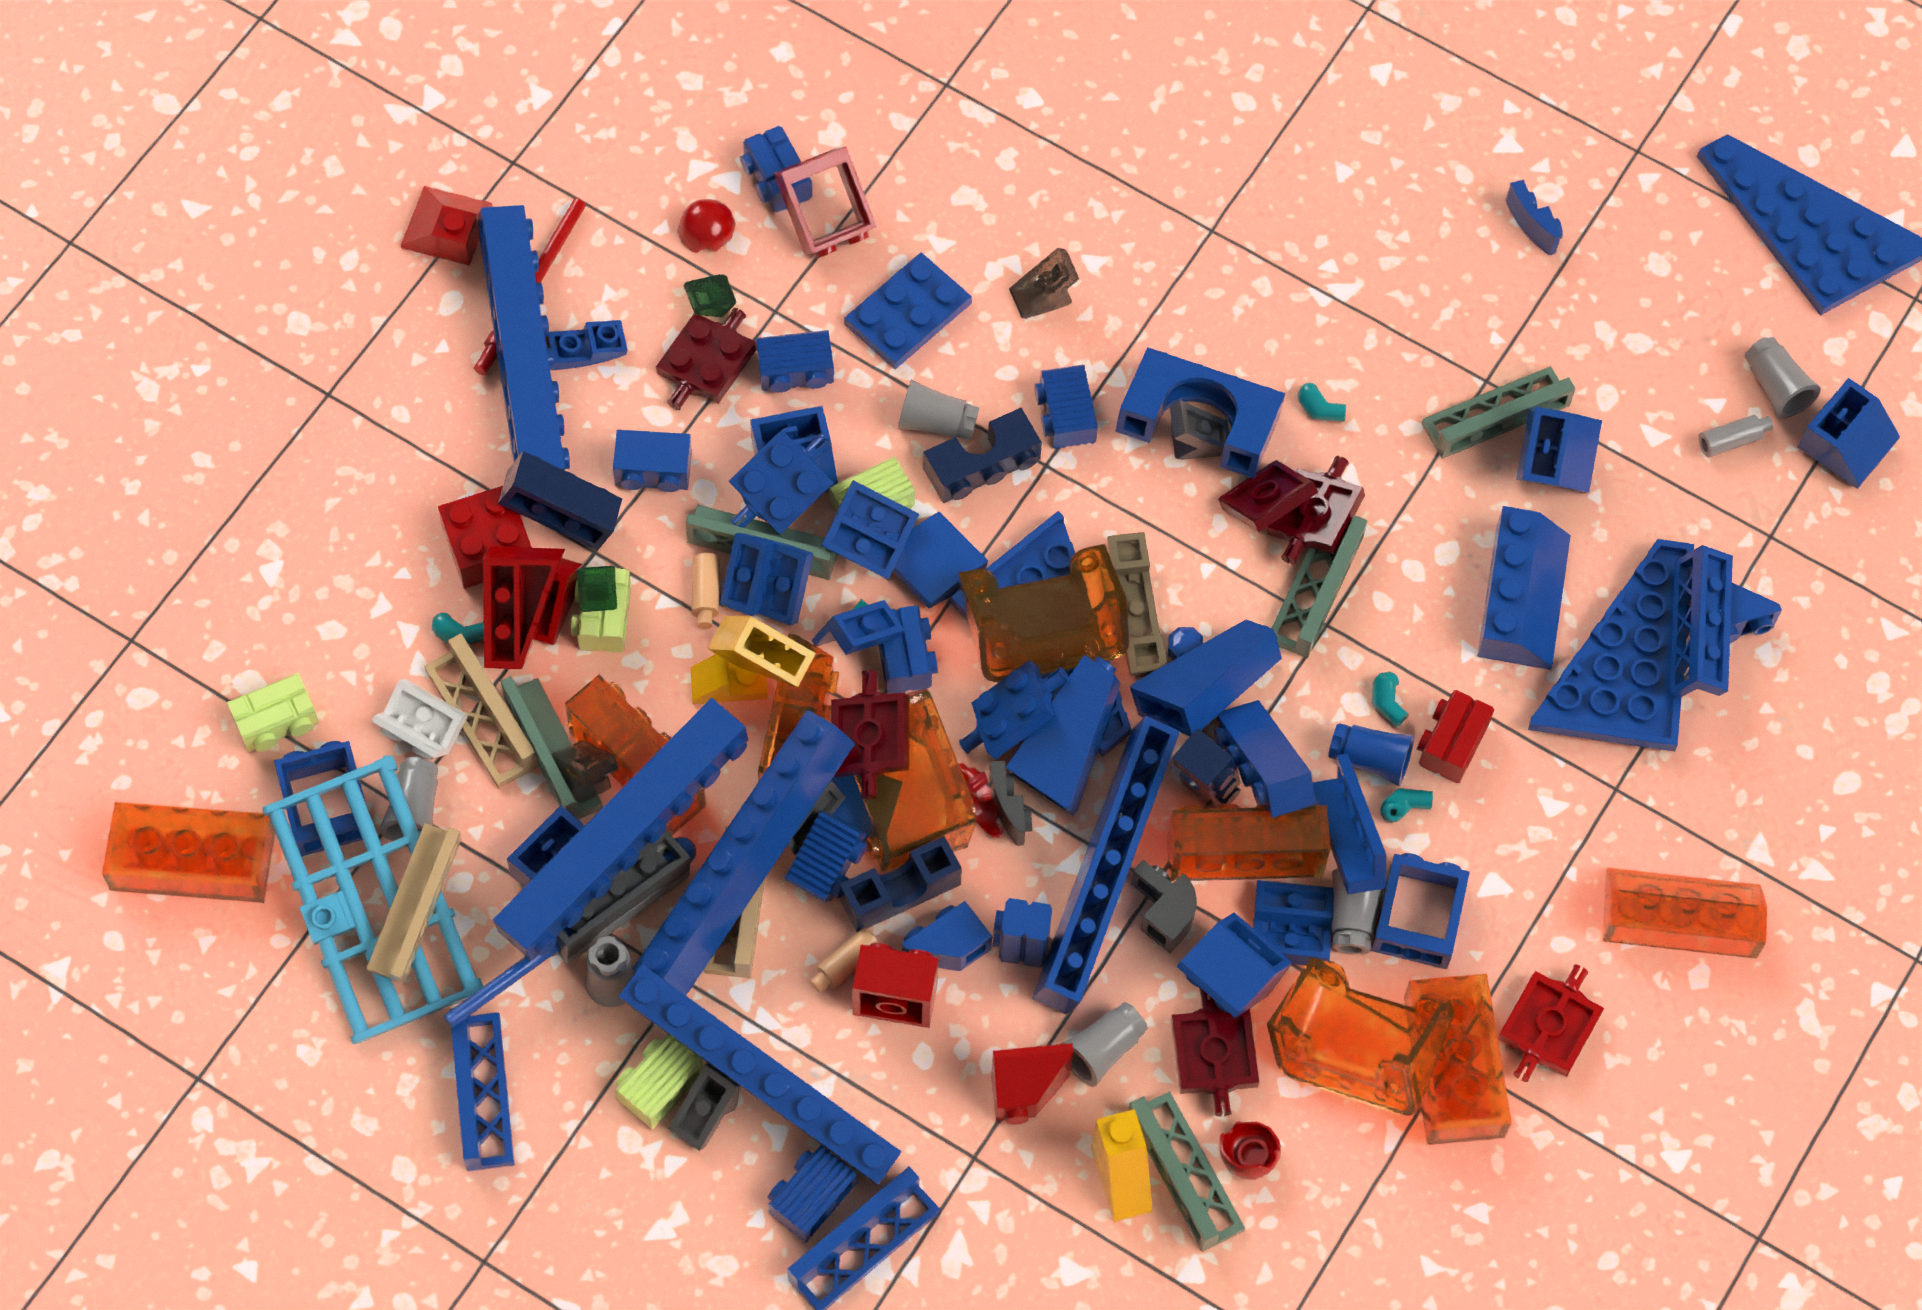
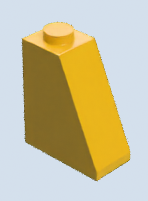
[707,616,816,687]
[1091,1109,1153,1223]

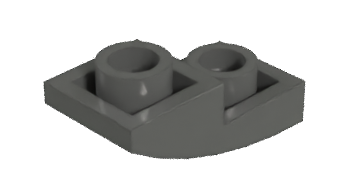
[989,761,1032,846]

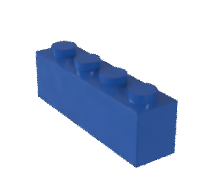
[1214,700,1316,818]

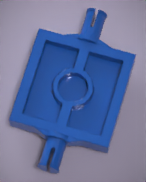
[728,430,833,535]
[959,660,1069,760]

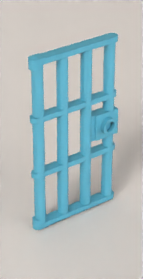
[262,755,484,1045]

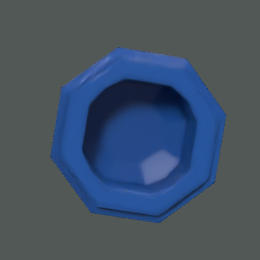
[1168,627,1203,660]

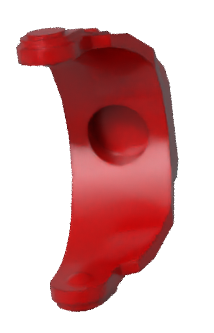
[953,763,1004,838]

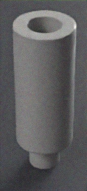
[1698,415,1773,458]

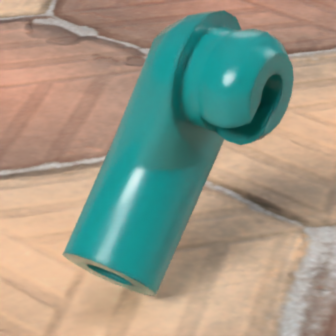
[1297,382,1346,422]
[432,612,484,645]
[1372,671,1409,728]
[1380,788,1433,823]

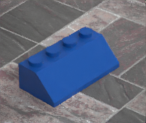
[1477,506,1571,670]

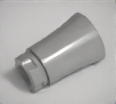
[1745,336,1821,419]
[897,379,980,440]
[379,757,438,842]
[1331,868,1383,955]
[585,936,636,1007]
[1060,1002,1148,1087]

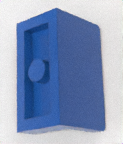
[811,600,905,655]

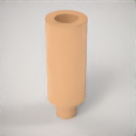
[691,553,720,629]
[810,927,879,993]

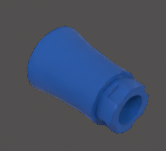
[1328,723,1415,787]

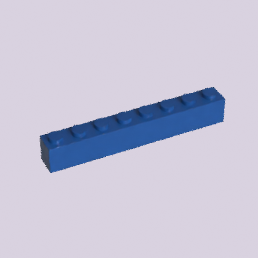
[477,205,570,471]
[493,697,748,962]
[633,710,855,995]
[1031,716,1180,1014]
[618,964,902,1186]

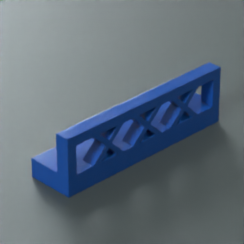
[1670,545,1733,698]
[1313,754,1386,895]
[449,1008,515,1172]
[787,1166,941,1310]

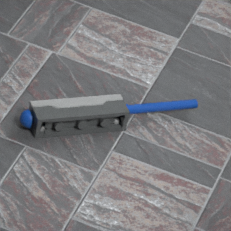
[443,829,696,1028]

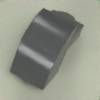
[1131,860,1197,953]

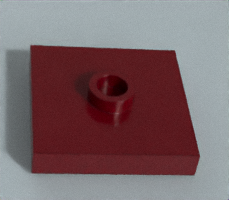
[1218,460,1318,532]

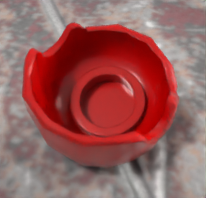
[677,199,736,253]
[1220,1121,1281,1180]

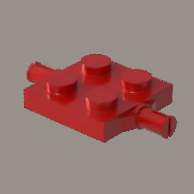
[1497,964,1604,1082]

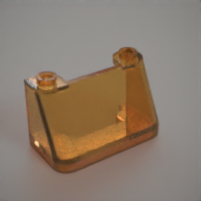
[958,544,1129,682]
[854,688,977,871]
[1267,957,1454,1116]

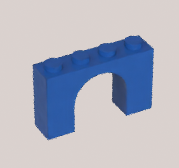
[1115,347,1286,478]

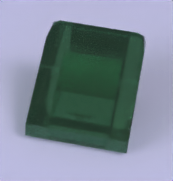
[683,274,736,317]
[577,566,617,612]

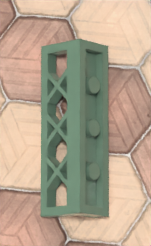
[1422,366,1576,459]
[685,505,838,580]
[1271,515,1368,659]
[501,676,603,820]
[1128,1091,1245,1252]

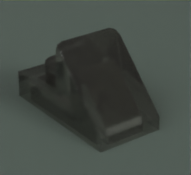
[1009,247,1080,319]
[551,740,619,803]

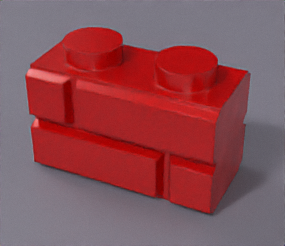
[1416,690,1495,783]

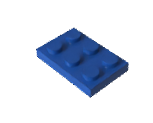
[844,252,972,370]

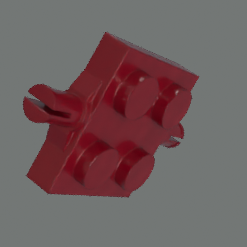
[656,307,757,410]
[1266,455,1365,565]
[831,669,909,800]
[1171,988,1260,1117]

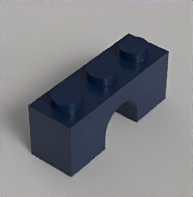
[923,407,1042,503]
[1172,728,1241,811]
[840,836,962,932]

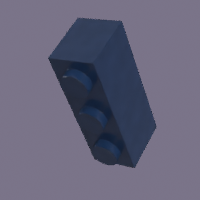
[498,451,623,551]

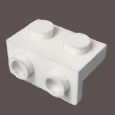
[372,679,468,759]

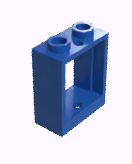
[274,741,368,856]
[1371,853,1470,969]

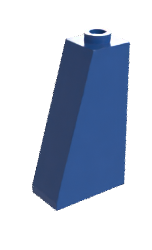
[1130,619,1282,736]
[1006,655,1121,816]

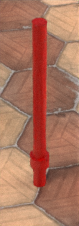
[474,198,586,376]

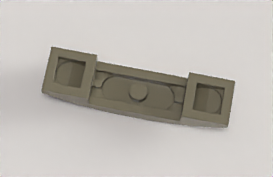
[1107,532,1167,676]

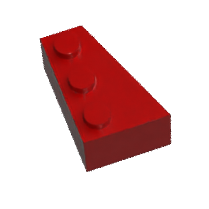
[483,546,565,669]

